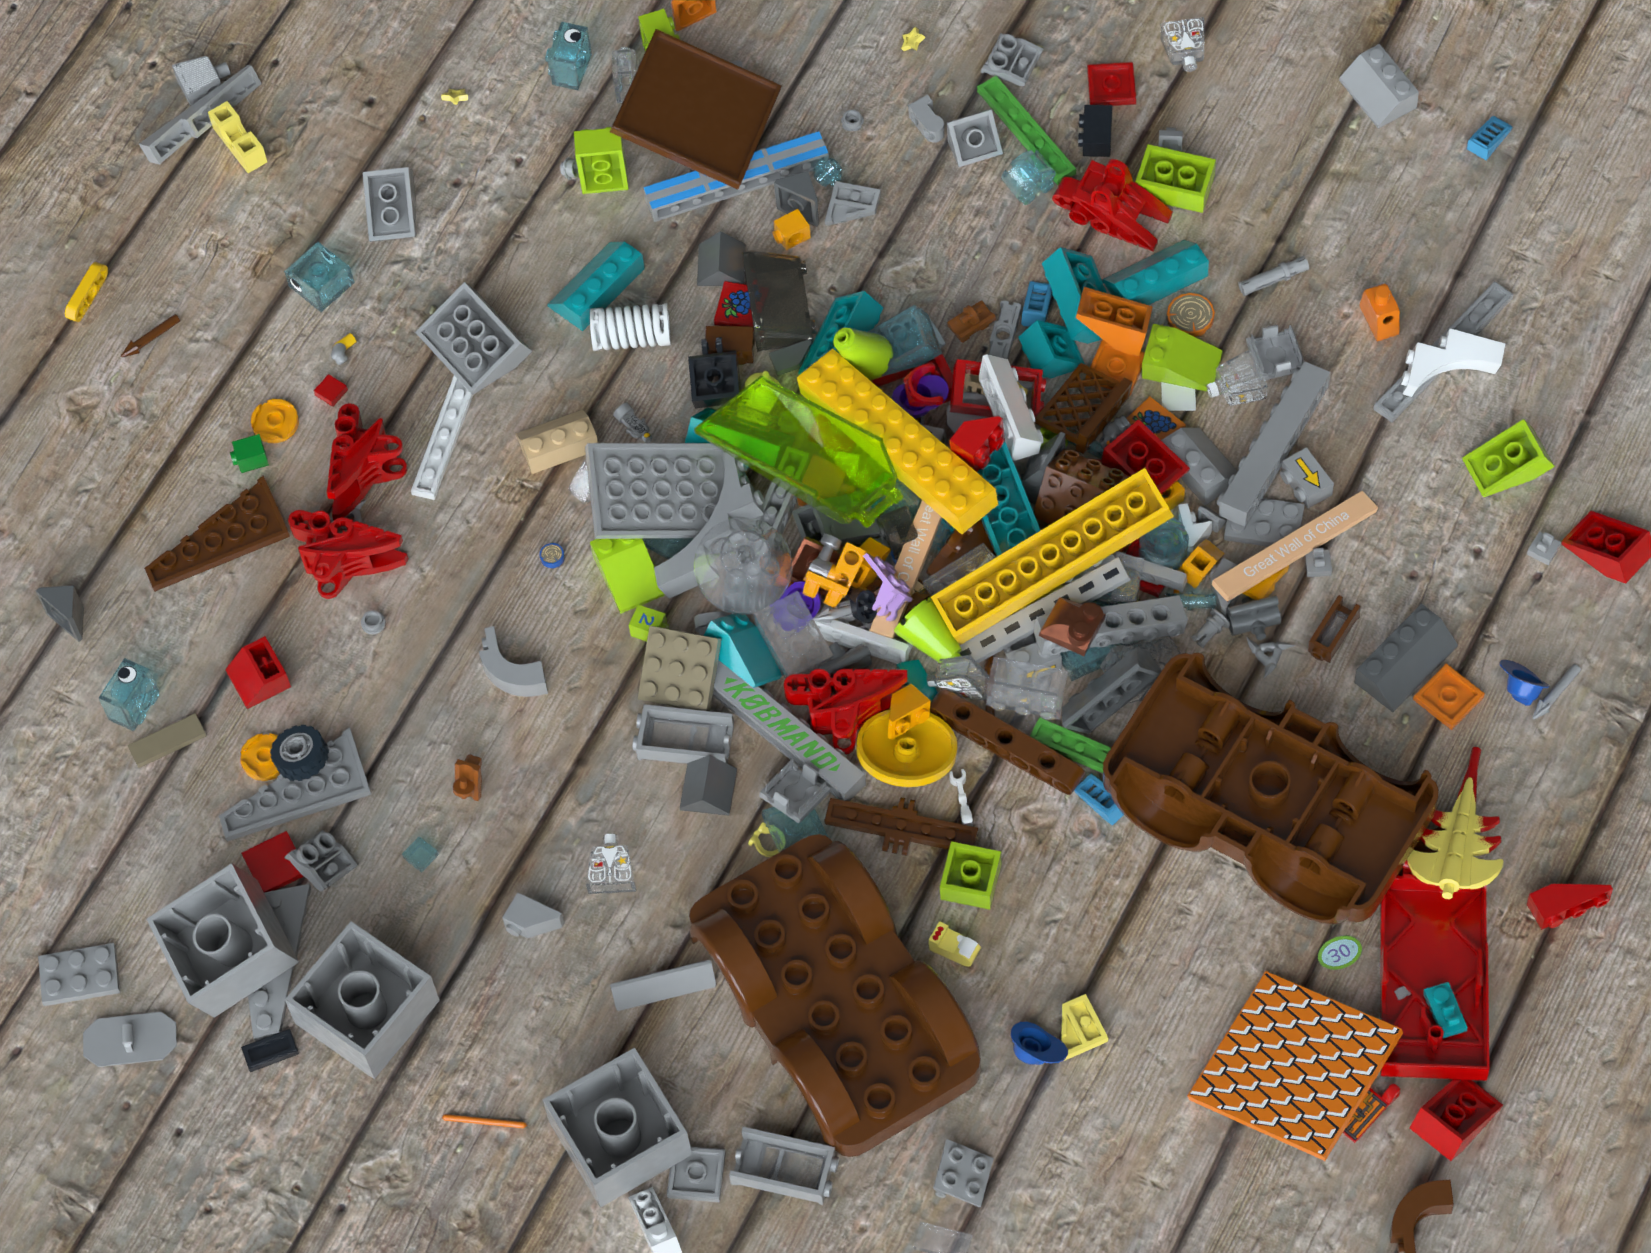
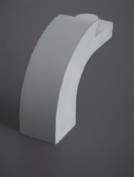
[479,626,548,697]

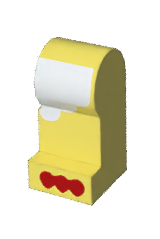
[928,921,981,967]

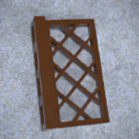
[1034,363,1133,454]

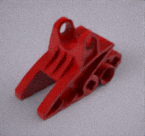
[1052,159,1173,252]
[327,403,407,521]
[288,510,409,599]
[784,669,908,755]

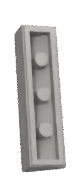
[610,960,716,1011]

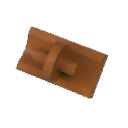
[947,300,996,343]
[453,754,482,801]

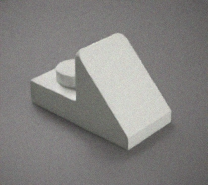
[1178,503,1212,557]

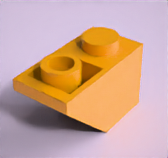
[851,537,891,588]
[1178,539,1225,589]
[888,684,931,739]

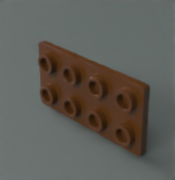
[926,519,996,587]

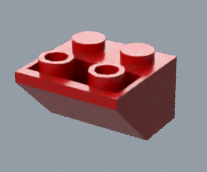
[949,416,1005,472]
[225,636,291,709]

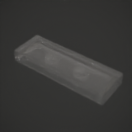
[923,543,996,596]

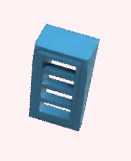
[1467,116,1513,161]
[1021,281,1052,327]
[1074,773,1124,825]

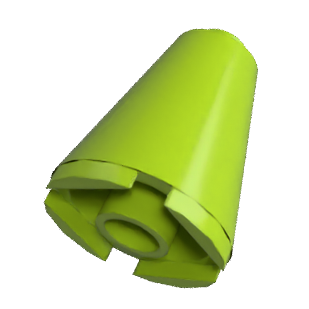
[833,328,893,380]
[894,597,962,666]

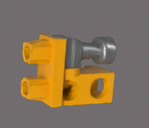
[802,533,867,608]

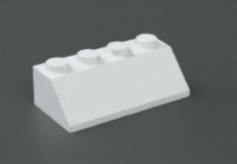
[979,354,1043,461]

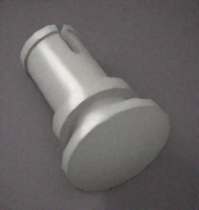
[1192,609,1230,648]

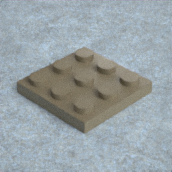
[638,626,722,711]

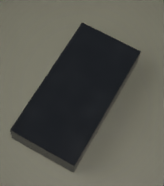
[241,1029,299,1073]

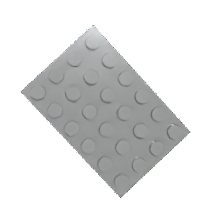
[585,443,728,539]

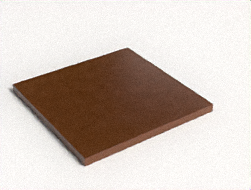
[610,29,782,190]

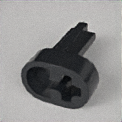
[844,586,877,623]

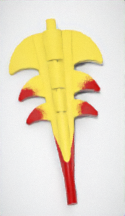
[1407,747,1504,899]

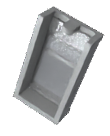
[633,705,734,764]
[729,1127,839,1205]

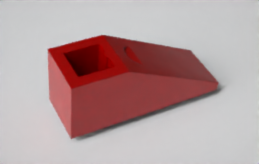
[1527,884,1613,930]

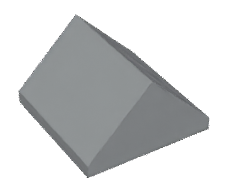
[947,109,1003,167]

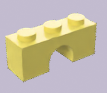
[208,101,267,173]

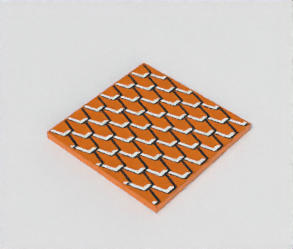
[1187,971,1403,1161]

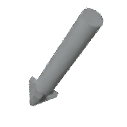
[812,597,877,623]
[1532,664,1581,720]

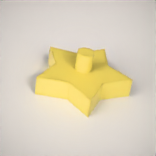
[901,27,926,51]
[441,89,468,105]

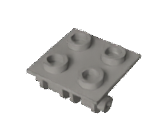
[933,1139,994,1207]

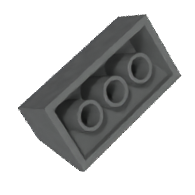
[1355,603,1458,712]
[1062,647,1161,734]

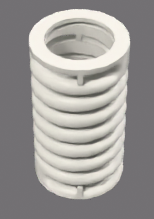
[590,303,671,351]

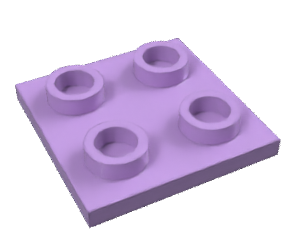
[863,553,913,622]

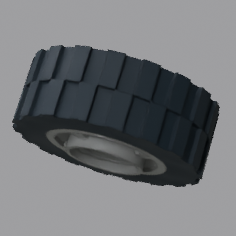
[270,725,329,781]

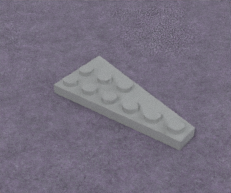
[219,727,371,842]
[248,884,311,1041]

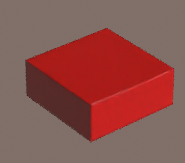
[313,374,348,407]

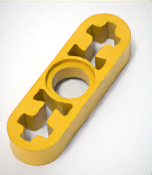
[65,262,108,322]

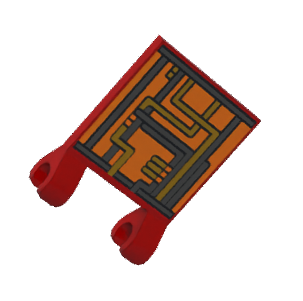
[1343,1083,1400,1143]

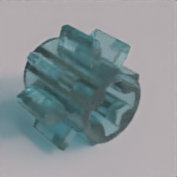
[814,158,842,187]

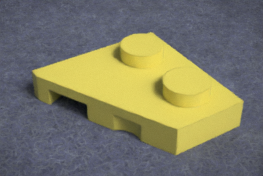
[1061,994,1108,1061]

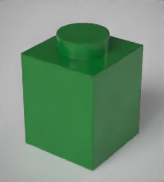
[230,434,269,473]

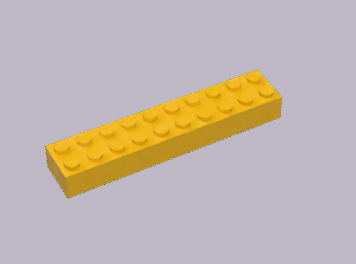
[797,348,998,534]
[931,468,1174,645]

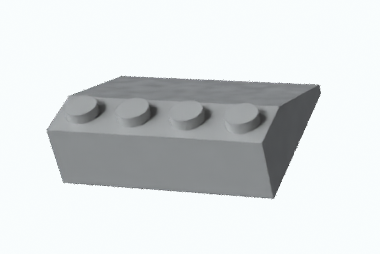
[415,282,532,395]

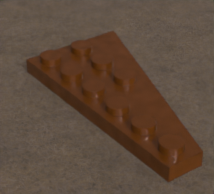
[144,475,290,592]

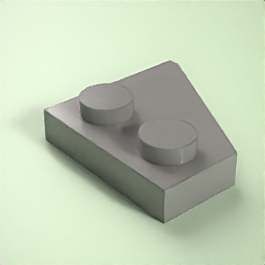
[825,181,881,226]

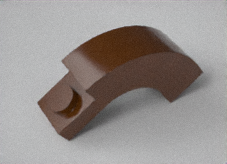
[1390,1179,1454,1253]

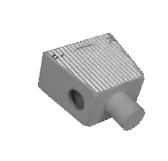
[172,56,231,106]

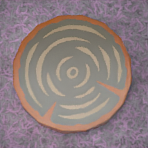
[1167,293,1215,337]

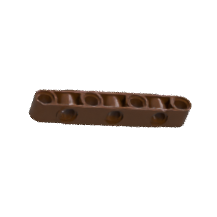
[930,688,1085,795]

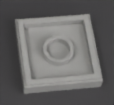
[667,1147,726,1202]

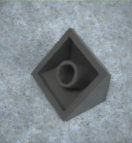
[774,171,819,227]
[697,231,746,286]
[36,585,84,642]
[680,755,737,816]

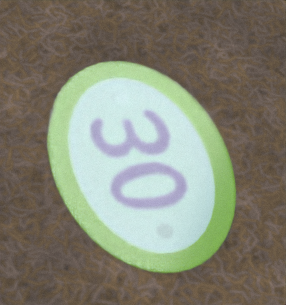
[1318,936,1362,970]

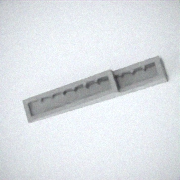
[139,65,262,165]

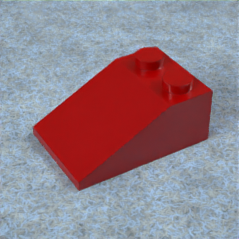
[1101,419,1190,495]
[1561,511,1651,584]
[1410,1079,1503,1161]

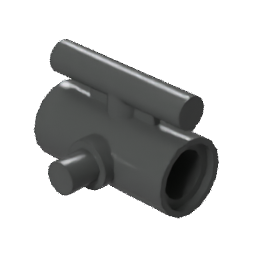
[1226,595,1281,640]
[818,642,872,683]

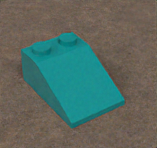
[704,612,782,688]

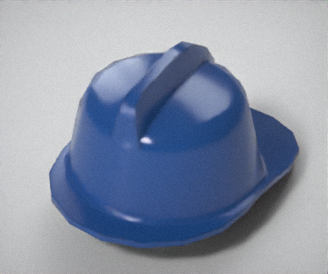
[1499,660,1550,706]
[1011,1022,1068,1065]

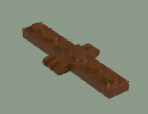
[824,797,978,856]

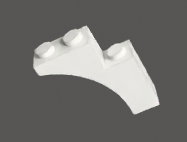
[1401,329,1505,397]

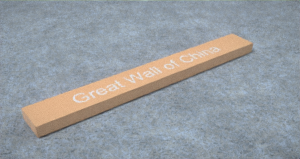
[1212,491,1378,602]
[869,500,942,639]

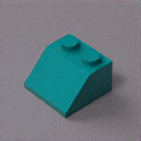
[1018,320,1085,379]

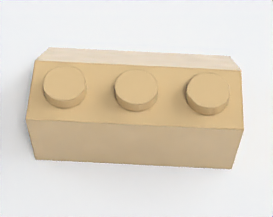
[516,410,598,474]

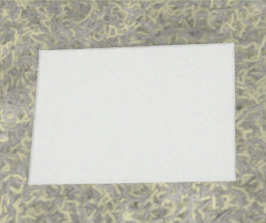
[1161,382,1196,411]

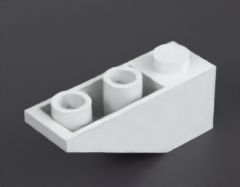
[628,1187,682,1253]

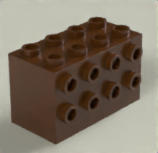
[1033,449,1132,552]

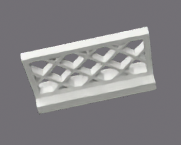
[813,600,913,664]

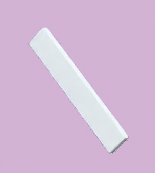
[411,375,473,500]

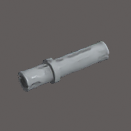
[1238,256,1309,296]

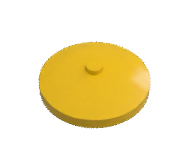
[856,709,957,787]

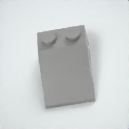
[363,167,416,242]

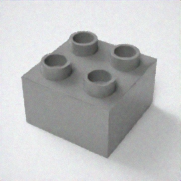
[147,863,299,1017]
[285,921,440,1079]
[543,1048,692,1208]

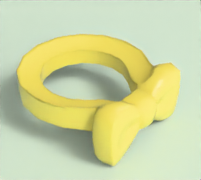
[748,822,785,857]

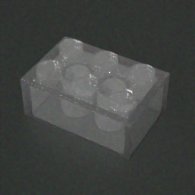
[753,591,834,679]
[986,657,1068,720]

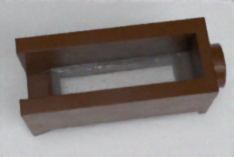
[1308,595,1361,663]

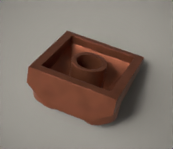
[784,536,843,596]
[1039,597,1105,656]

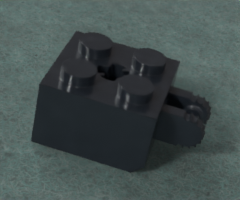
[688,337,743,409]

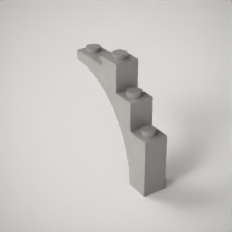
[654,450,764,598]

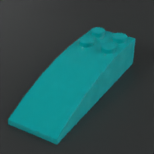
[977,441,1041,557]

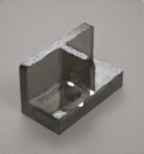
[880,506,918,560]

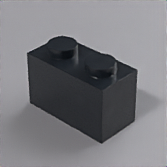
[1078,105,1112,157]

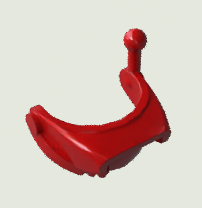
[903,362,944,407]

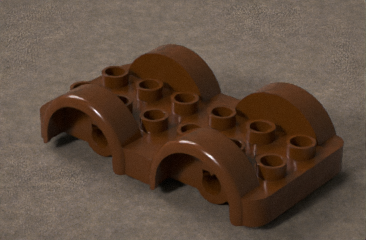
[1103,653,1439,924]
[689,834,981,1157]

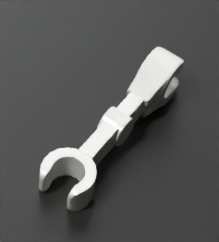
[949,769,973,827]

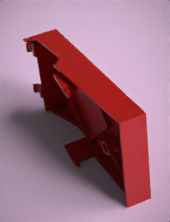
[1380,860,1489,1081]

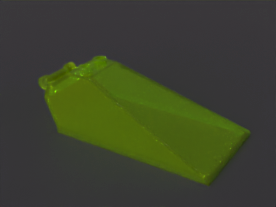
[694,375,903,528]

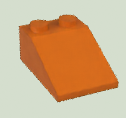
[1076,287,1153,356]

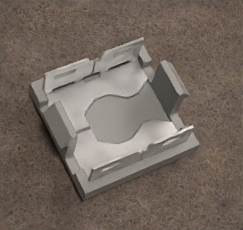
[1246,325,1304,381]
[759,758,831,824]

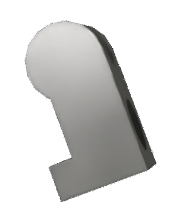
[908,95,944,142]

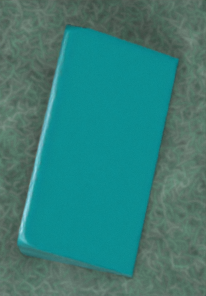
[896,659,938,701]

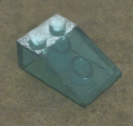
[868,305,942,377]

